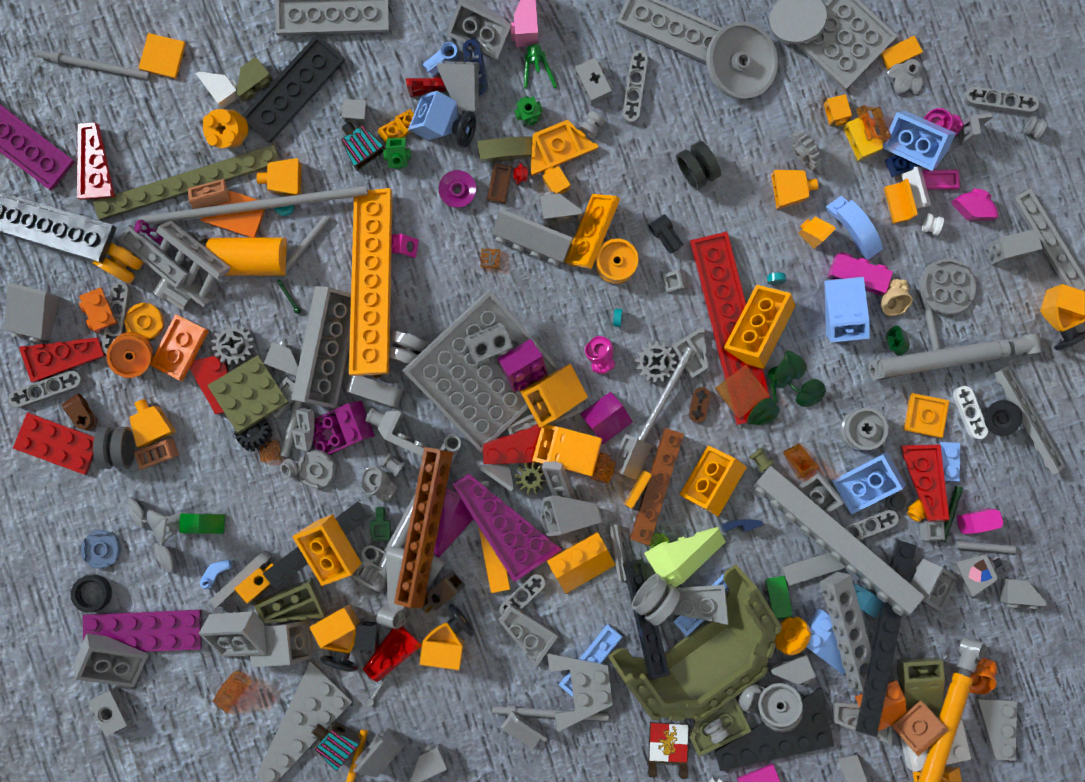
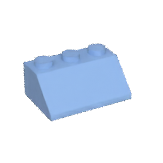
[883,111,956,171]

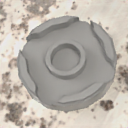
[297,450,336,488]

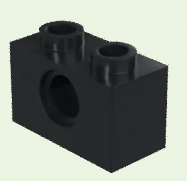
[355,621,381,654]

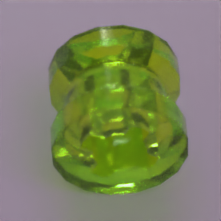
[650,532,669,549]

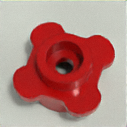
[513,163,528,185]

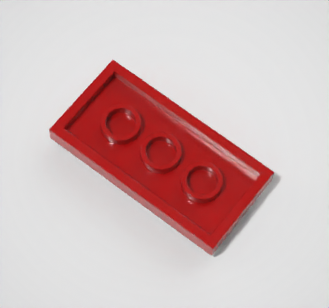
[13,412,94,475]

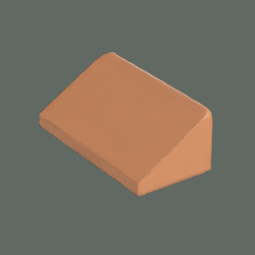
[188,179,230,209]

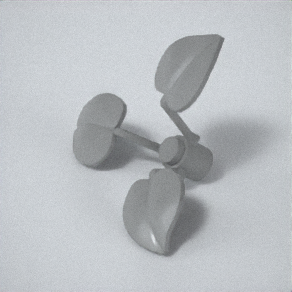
[128,497,182,574]

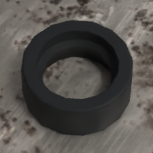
[71,575,112,612]

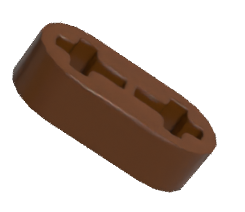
[688,387,710,423]

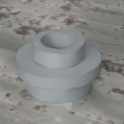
[280,458,298,478]

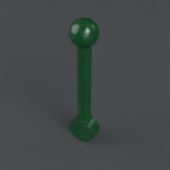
[277,279,301,314]

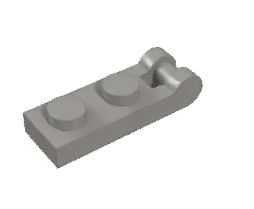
[542,461,574,499]

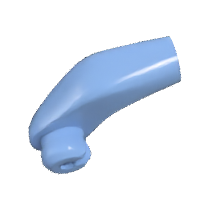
[200,559,232,589]

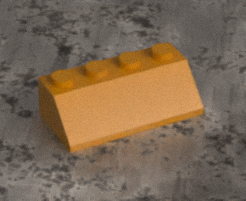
[724,285,796,369]

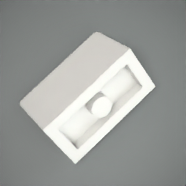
[901,167,931,209]

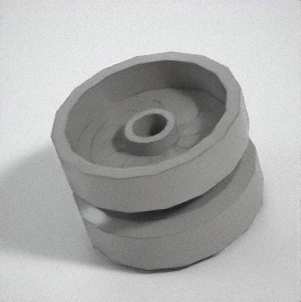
[389,330,431,365]
[839,408,888,451]
[631,574,681,626]
[758,683,803,733]

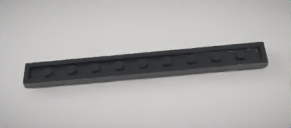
[855,540,917,737]

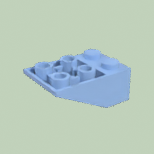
[824,277,870,342]

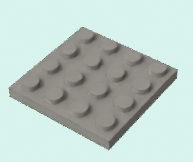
[795,0,897,91]

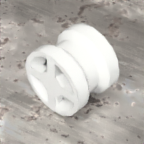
[922,213,944,236]

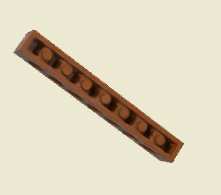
[394,447,453,608]

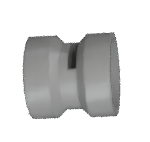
[579,111,605,138]

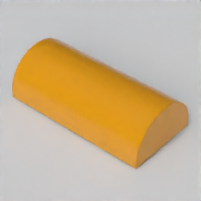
[205,237,287,276]

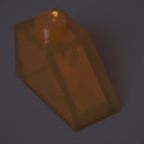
[212,670,252,713]

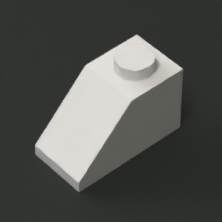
[196,72,239,109]

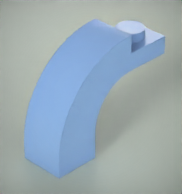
[826,196,883,260]

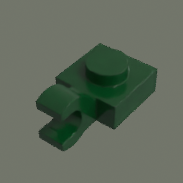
[370,507,391,541]

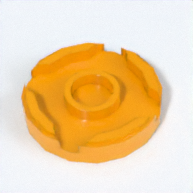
[124,303,164,340]
[774,617,811,655]

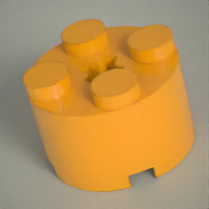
[203,109,248,148]

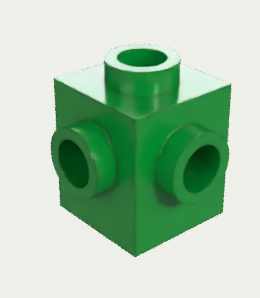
[514,96,543,127]
[383,137,411,169]

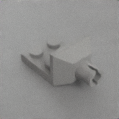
[366,408,428,457]

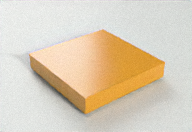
[138,33,186,79]
[903,393,950,438]
[624,471,652,508]

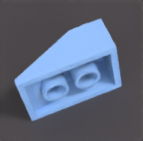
[832,451,906,515]
[806,608,845,675]

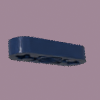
[463,38,488,95]

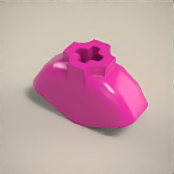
[951,188,999,221]
[957,507,1003,534]

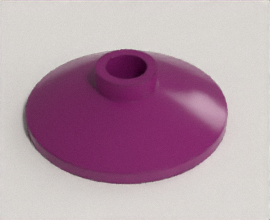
[438,170,476,208]

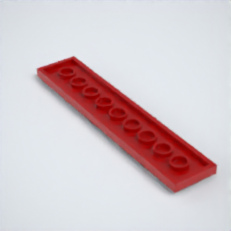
[690,231,770,425]

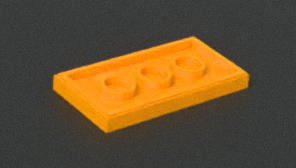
[564,194,620,269]

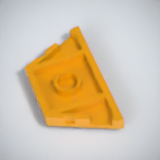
[531,120,598,176]

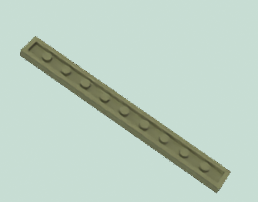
[93,145,280,221]

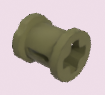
[749,447,774,472]

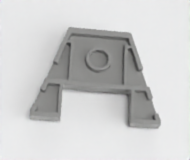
[547,653,613,731]

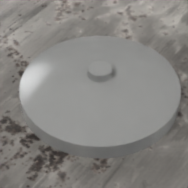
[706,22,778,100]

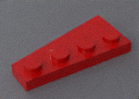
[19,338,106,383]

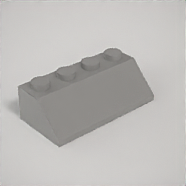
[492,208,572,266]

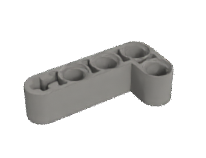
[376,546,414,629]

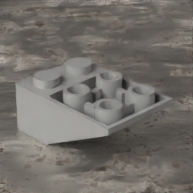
[354,728,405,777]

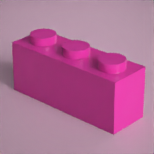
[827,252,893,296]

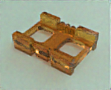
[857,105,891,142]

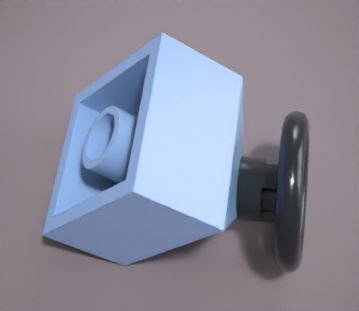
[408,91,476,148]

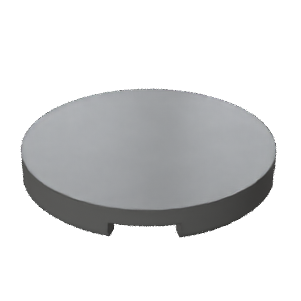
[769,0,827,45]
[920,258,976,315]

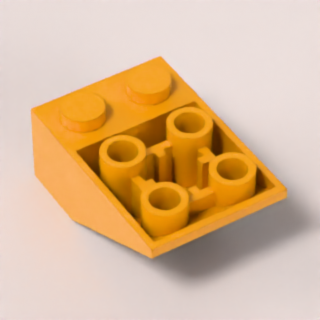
[520,363,588,428]
[532,424,602,476]

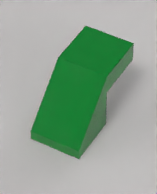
[179,513,225,534]

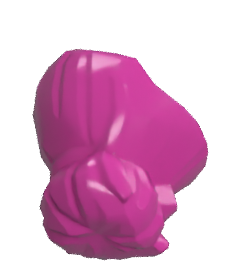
[924,108,964,136]
[585,336,615,374]

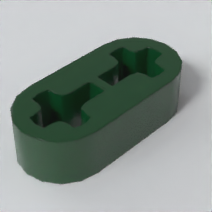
[886,325,910,356]

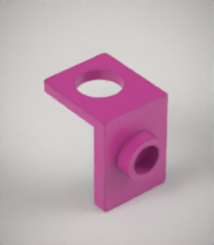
[391,234,419,258]

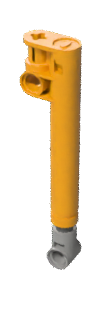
[918,637,986,782]

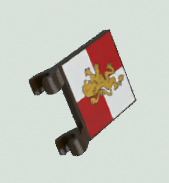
[647,722,689,779]

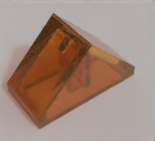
[783,443,819,478]

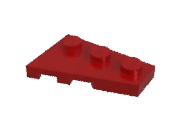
[190,356,229,414]
[483,424,541,464]
[362,625,422,682]

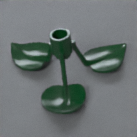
[746,350,826,425]

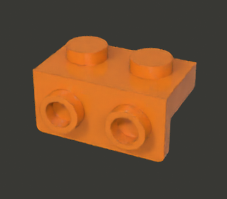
[79,287,117,334]

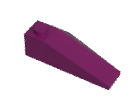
[434,487,473,558]

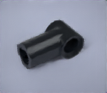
[648,214,684,254]

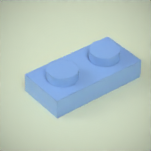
[939,442,960,481]

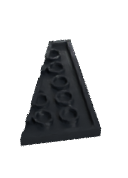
[715,687,834,771]

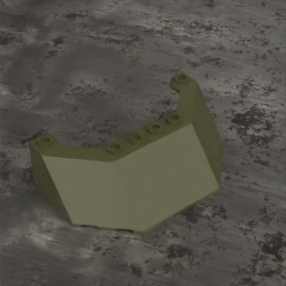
[608,564,782,721]

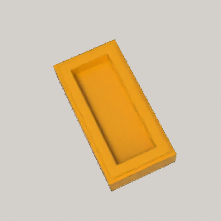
[880,36,923,70]

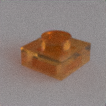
[259,440,281,462]

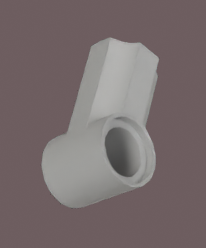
[152,278,193,311]

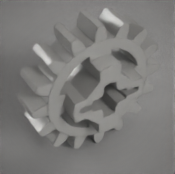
[790,130,822,170]
[211,324,255,366]
[635,341,677,383]

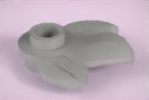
[887,59,923,95]

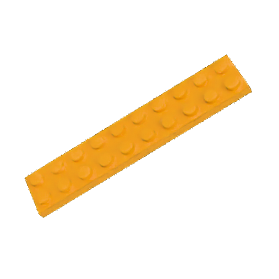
[349,188,393,376]

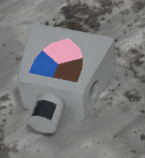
[950,553,1003,597]

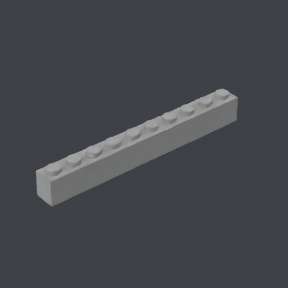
[752,466,925,617]

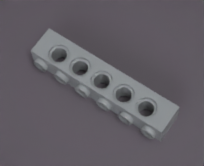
[820,572,872,692]

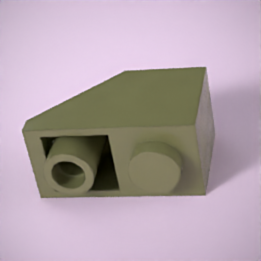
[237,56,273,102]

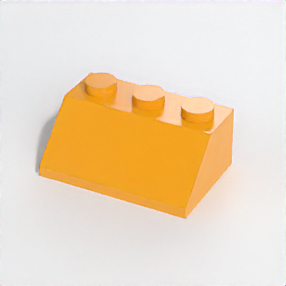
[679,446,747,517]
[292,514,362,586]
[547,531,616,594]

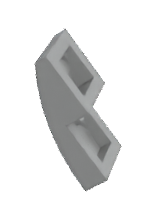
[292,407,314,451]

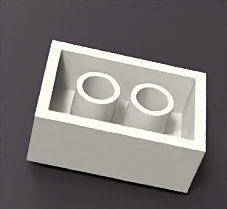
[900,720,971,772]

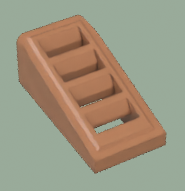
[134,438,179,470]

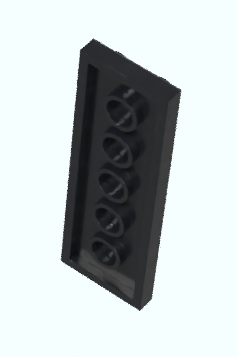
[242,34,345,143]

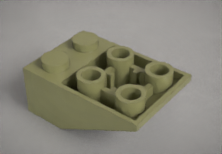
[897,657,945,717]

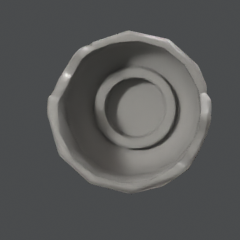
[739,683,765,713]

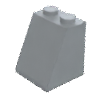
[4,282,61,343]
[250,619,313,667]

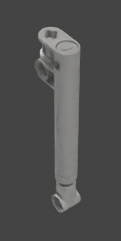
[869,333,1043,380]
[350,434,462,593]

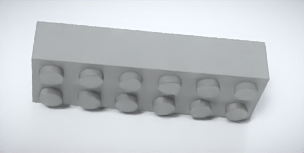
[291,286,351,409]

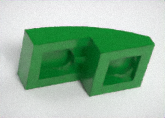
[765,576,792,620]

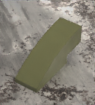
[477,136,532,164]

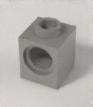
[339,99,369,125]

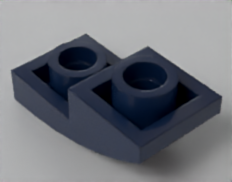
[885,155,922,177]

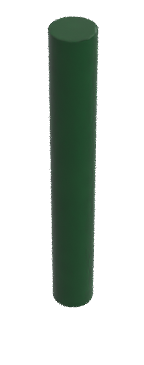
[939,486,963,543]

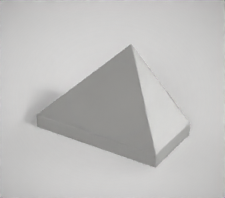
[480,463,514,492]

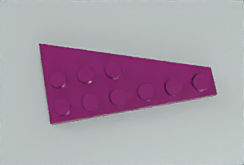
[452,473,562,582]

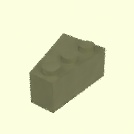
[254,577,327,623]

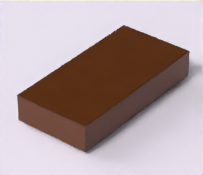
[487,163,513,204]

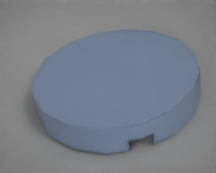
[81,530,121,569]

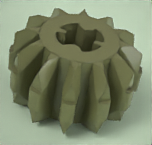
[515,462,547,495]

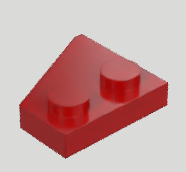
[406,77,447,97]

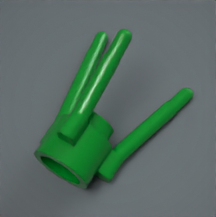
[524,44,557,89]

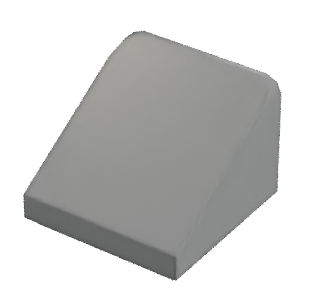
[662,269,689,293]
[919,521,945,541]

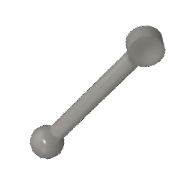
[366,672,392,707]

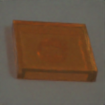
[714,365,769,419]

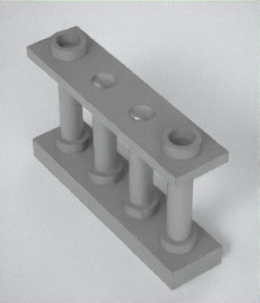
[156,220,230,307]

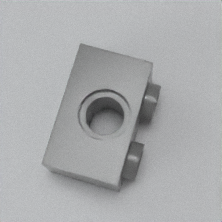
[88,688,133,737]

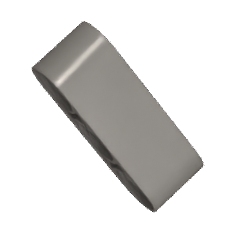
[345,376,404,409]

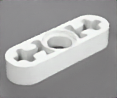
[953,386,988,439]

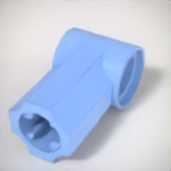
[423,42,459,78]

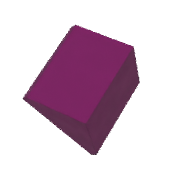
[580,392,633,445]

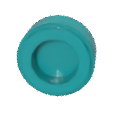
[274,205,294,217]
[767,272,787,285]
[613,308,623,328]

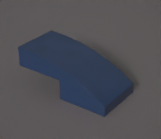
[719,519,764,532]

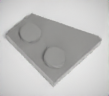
[671,326,708,378]

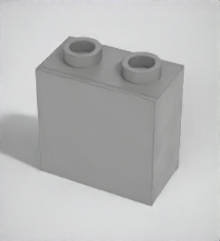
[985,228,1043,265]

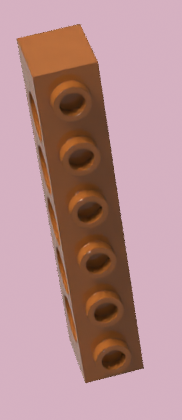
[629,428,684,546]

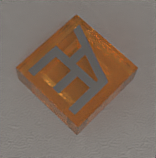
[480,248,500,269]

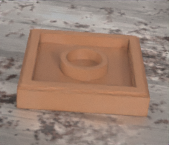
[892,700,948,756]

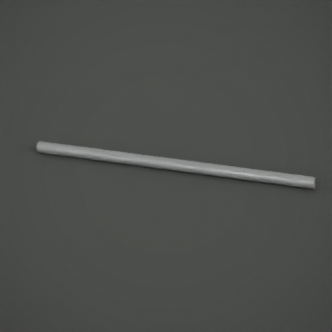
[140,186,368,226]

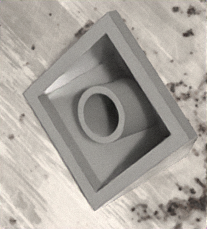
[796,472,844,513]

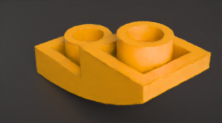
[377,109,414,143]

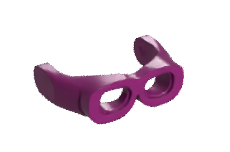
[134,219,164,245]

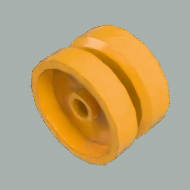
[595,238,639,284]
[92,242,144,285]

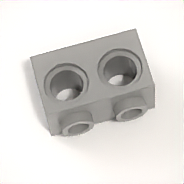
[464,323,513,363]

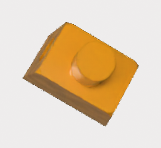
[257,158,302,196]
[771,170,818,210]
[129,399,176,448]
[234,563,273,604]

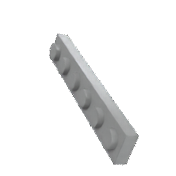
[1012,188,1085,291]
[995,365,1065,475]

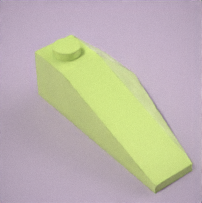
[644,527,726,587]

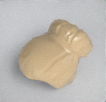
[881,279,913,316]

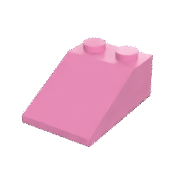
[510,0,538,47]

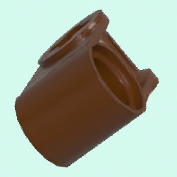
[62,393,97,431]

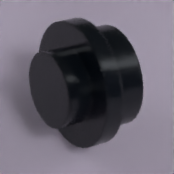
[886,492,906,511]

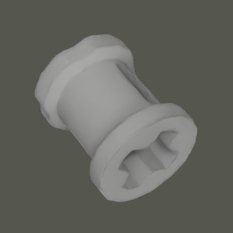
[380,452,406,477]

